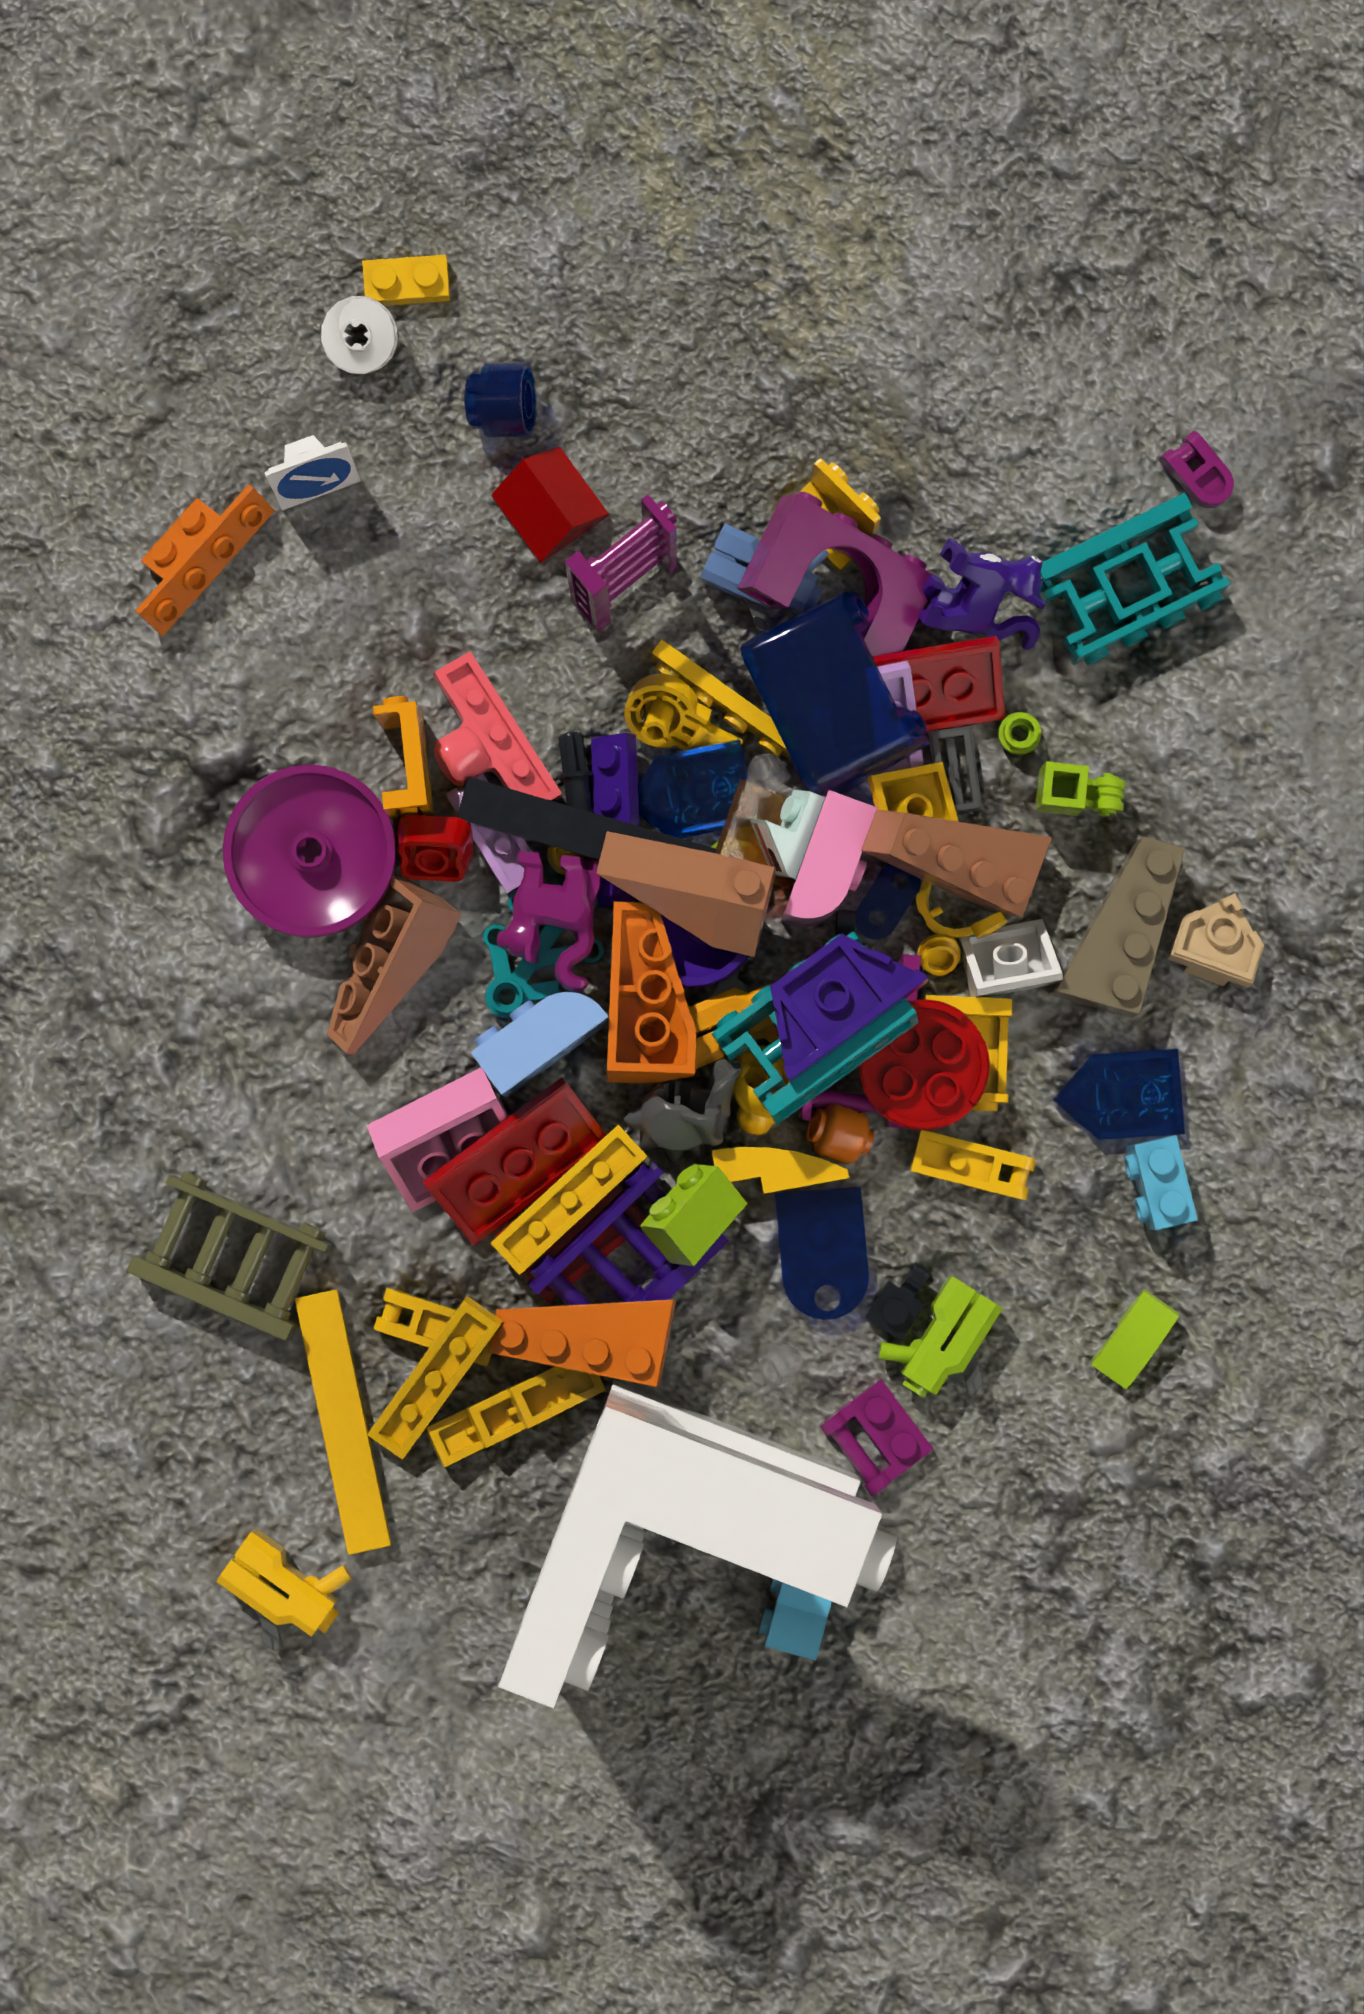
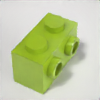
[640,1164,748,1266]

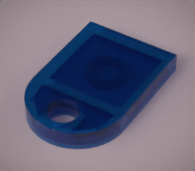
[774,1186,869,1320]

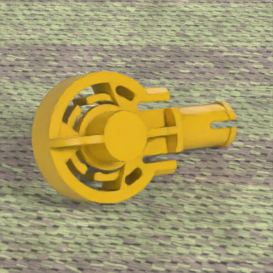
[624,674,743,762]

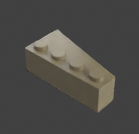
[1049,837,1185,1018]

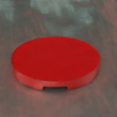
[858,999,990,1130]

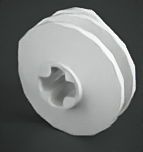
[321,296,398,374]

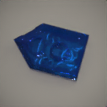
[638,739,757,839]
[1053,1049,1185,1140]

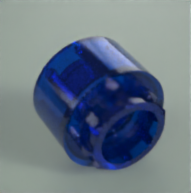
[464,362,537,438]

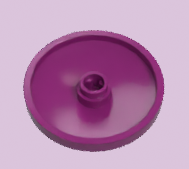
[223,765,397,938]

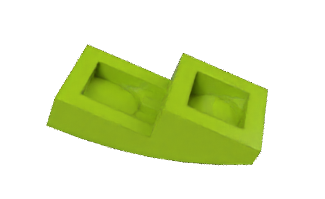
[1091,1289,1179,1390]

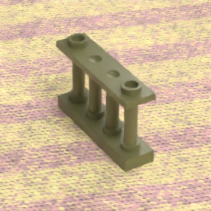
[126,1171,333,1341]

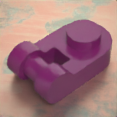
[1159,431,1234,508]

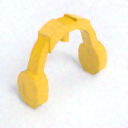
[916,880,1008,939]

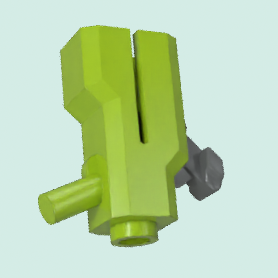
[878,1275,1003,1398]

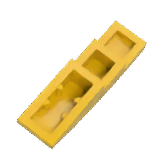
[425,1366,606,1468]

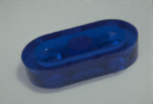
[855,864,921,941]

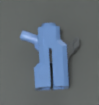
[700,524,829,636]

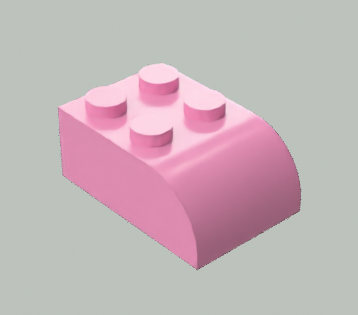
[781,790,878,927]

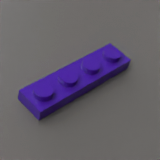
[591,733,642,909]

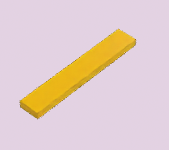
[294,1289,392,1555]

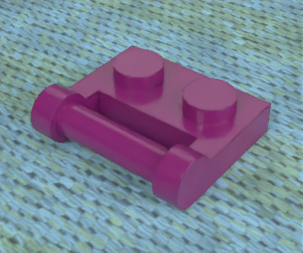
[819,1378,933,1496]

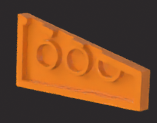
[488,1299,676,1387]

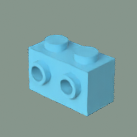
[1124,1135,1198,1230]

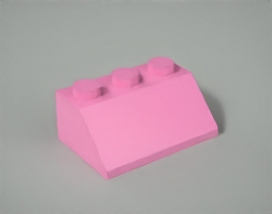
[366,1068,509,1213]

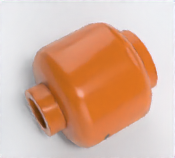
[807,1103,874,1164]

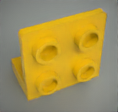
[798,458,881,574]

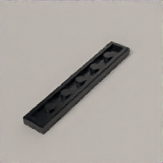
[456,777,717,860]

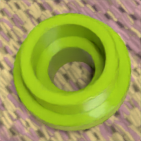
[998,712,1041,755]

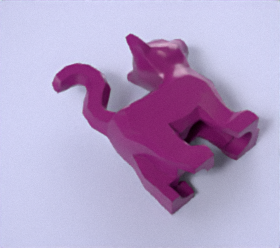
[497,851,601,991]

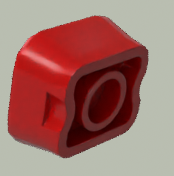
[397,815,474,882]

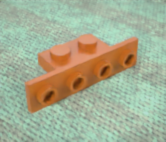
[135,484,275,637]

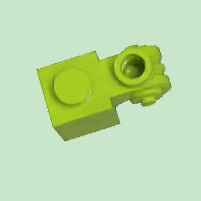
[1035,761,1126,817]

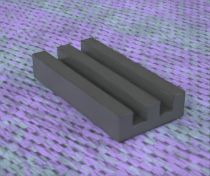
[927,726,983,815]

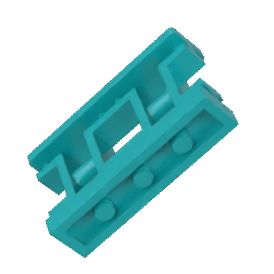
[1040,493,1231,667]
[712,931,919,1125]

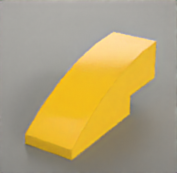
[711,1147,849,1194]

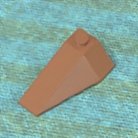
[596,831,776,958]
[327,873,461,1055]

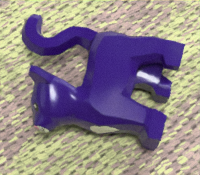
[919,538,1046,650]

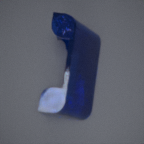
[740,592,930,796]

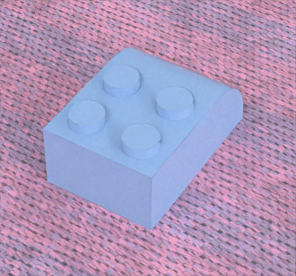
[470,992,609,1098]

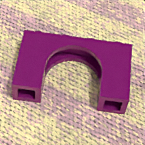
[737,492,933,659]

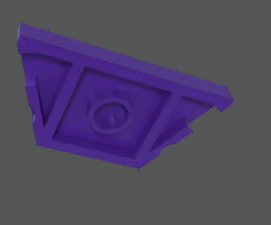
[770,934,928,1083]

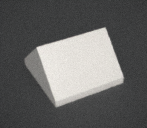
[959,919,1063,997]

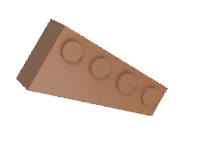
[861,810,1052,917]

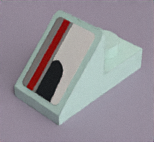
[750,790,826,879]

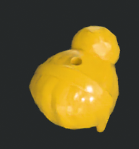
[733,1044,790,1136]

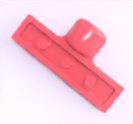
[433,651,562,801]

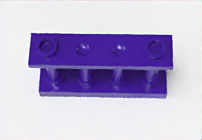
[528,1162,729,1305]

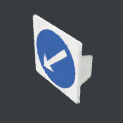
[264,435,361,510]

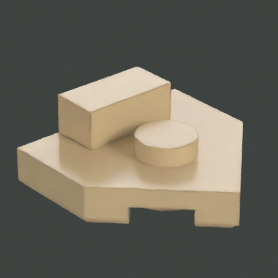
[1168,893,1264,988]

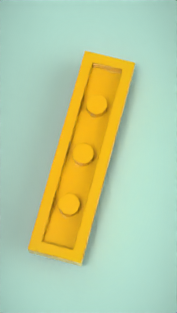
[652,639,801,759]
[490,1125,648,1275]
[367,1296,503,1460]

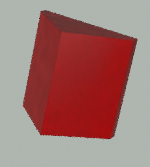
[491,446,609,564]

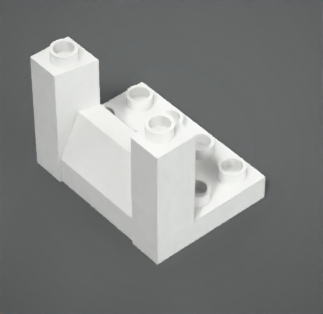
[498,1380,897,1709]

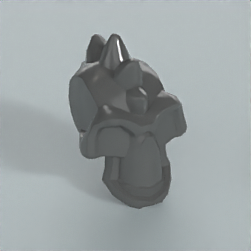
[624,1059,742,1163]

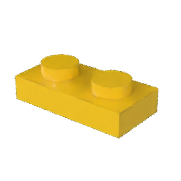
[362,254,451,306]

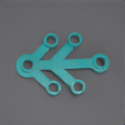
[483,890,604,1018]

